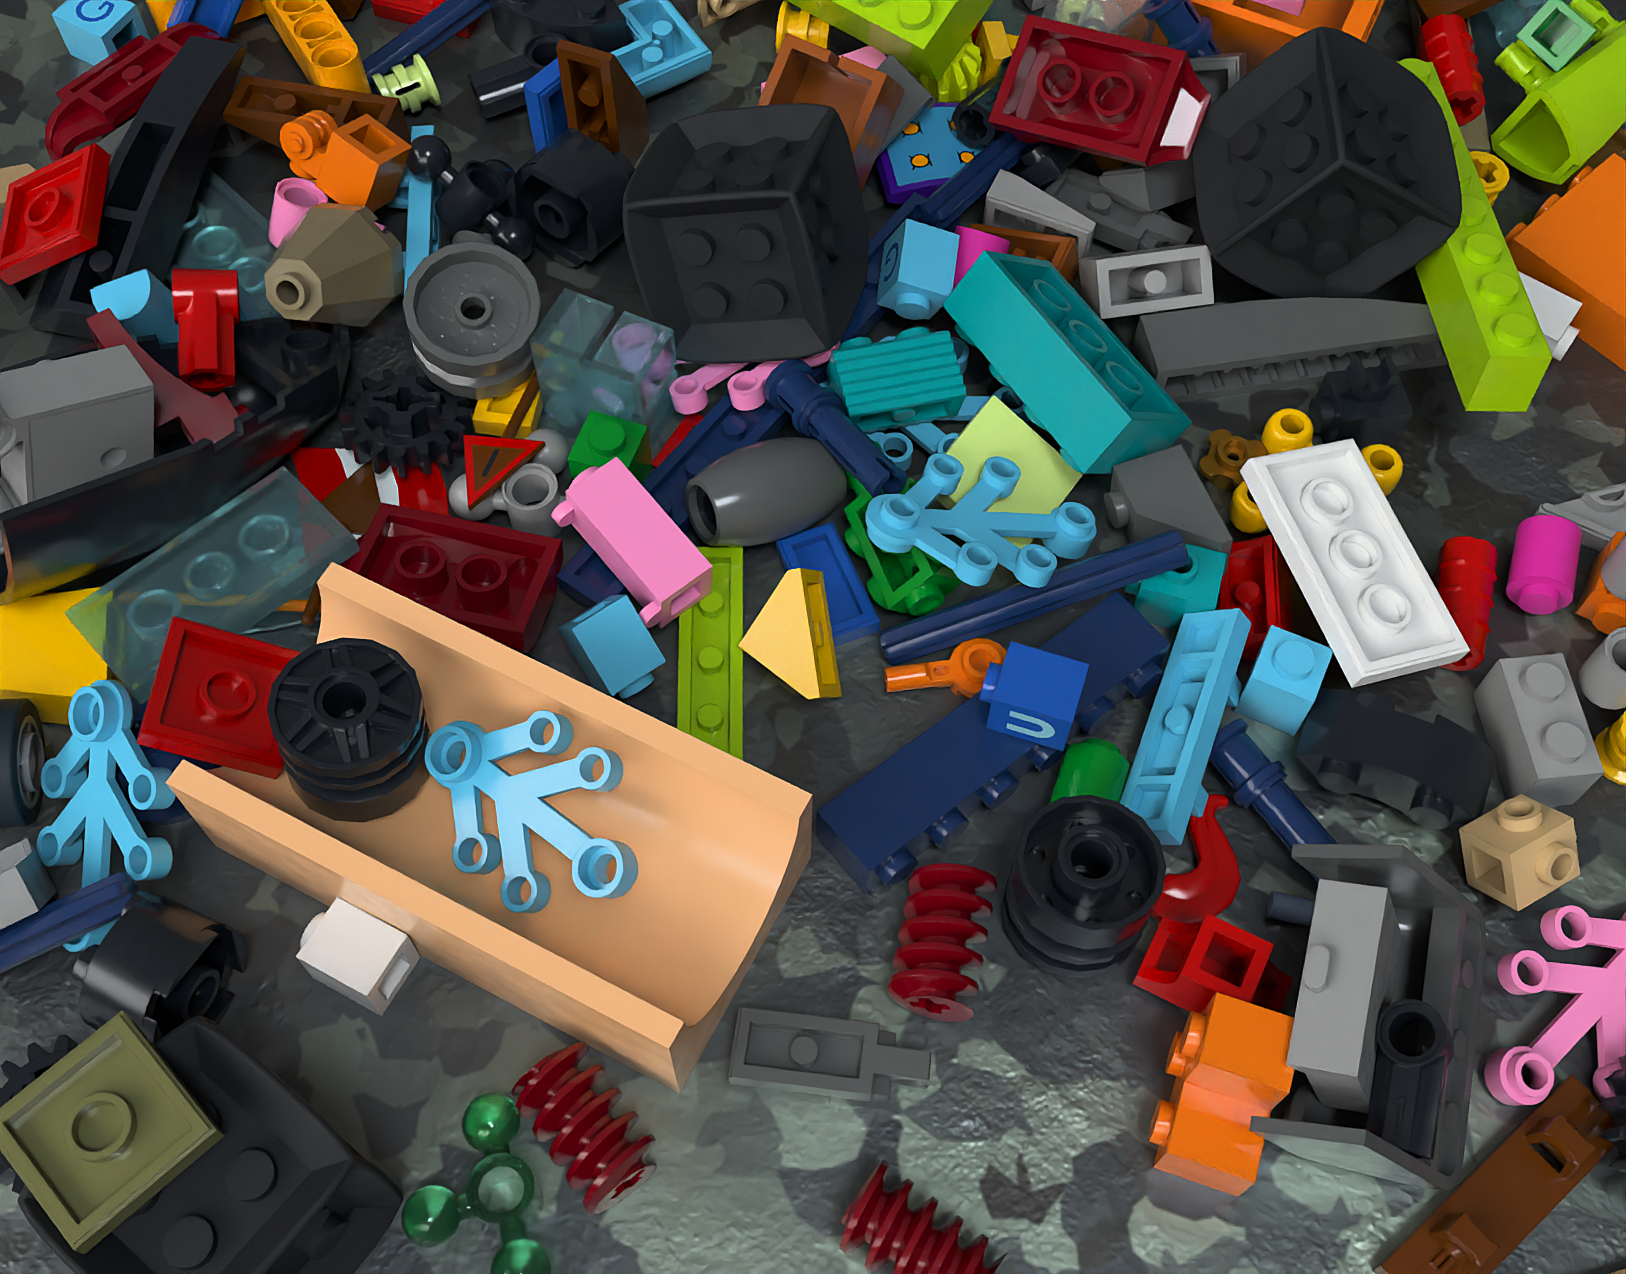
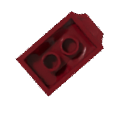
[988,14,1211,167]
[338,502,563,654]

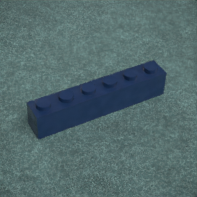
[816,591,1170,895]

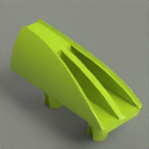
[1491,0,1626,185]

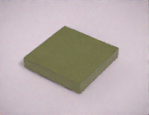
[0,1010,225,1254]

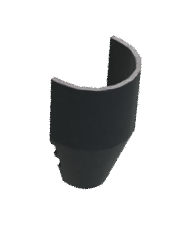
[0,317,351,606]

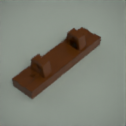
[1372,1074,1616,1274]

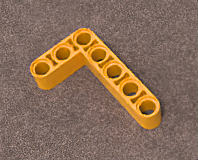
[145,0,372,94]

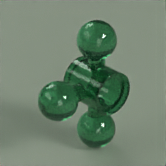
[401,1093,551,1274]

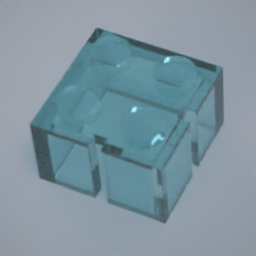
[529,288,678,449]

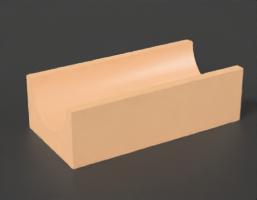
[165,562,813,1094]

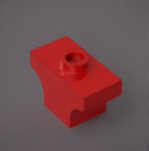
[1132,913,1294,1014]

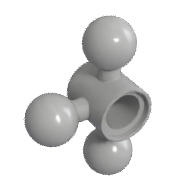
[449,428,570,538]

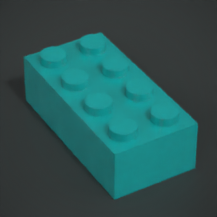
[942,250,1192,474]

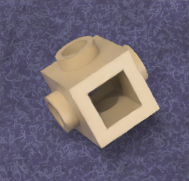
[1459,794,1580,911]

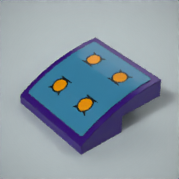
[875,102,990,204]

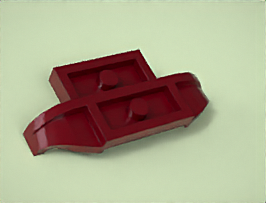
[45,22,231,162]

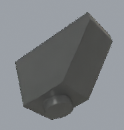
[1104,444,1233,575]

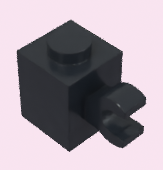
[1309,356,1413,451]

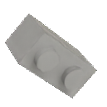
[1078,244,1214,319]
[1472,653,1605,807]

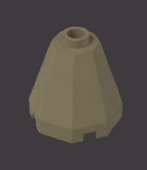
[264,202,404,327]

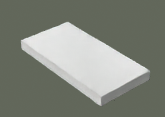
[1240,438,1470,688]

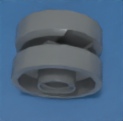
[403,241,545,400]

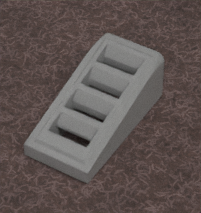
[982,169,1096,258]

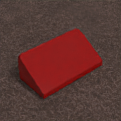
[1218,535,1294,660]

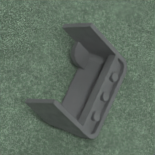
[1249,844,1487,1191]

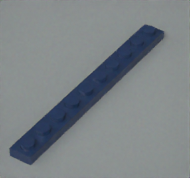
[556,192,961,609]

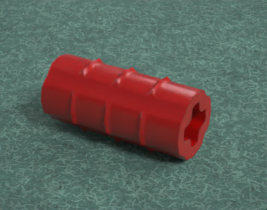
[1418,14,1486,125]
[1433,536,1498,671]

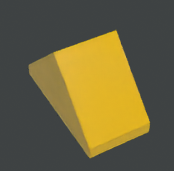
[738,568,842,699]

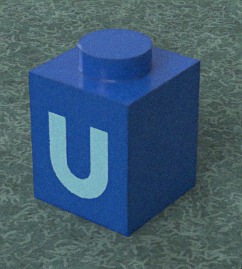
[979,641,1090,751]

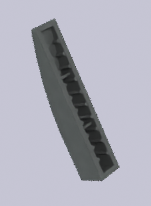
[1130,297,1449,403]

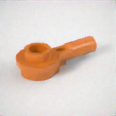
[884,638,1007,698]

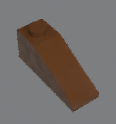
[556,39,650,167]
[222,75,411,148]

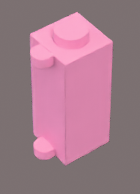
[551,457,713,629]

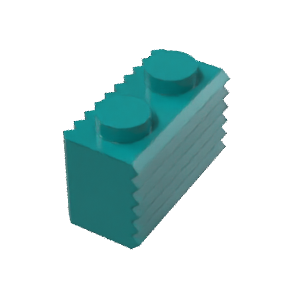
[826,327,966,433]

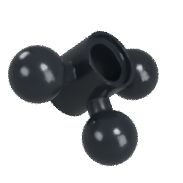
[407,135,536,260]

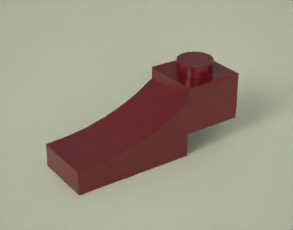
[86,308,249,445]

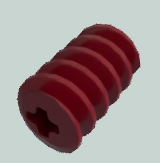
[887,863,997,1022]
[511,1042,657,1215]
[840,1160,1008,1274]

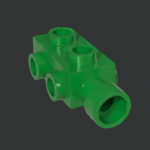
[844,441,963,616]

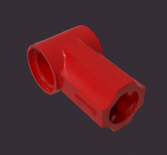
[172,268,240,392]

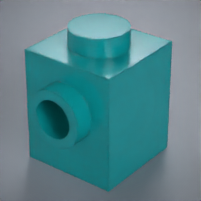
[1124,535,1227,630]

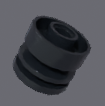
[267,637,430,822]
[1001,795,1167,979]

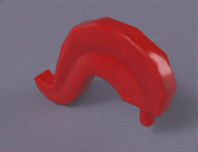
[1151,794,1241,923]

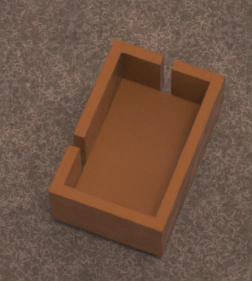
[757,33,905,192]

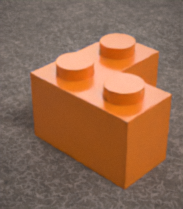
[1148,992,1295,1197]

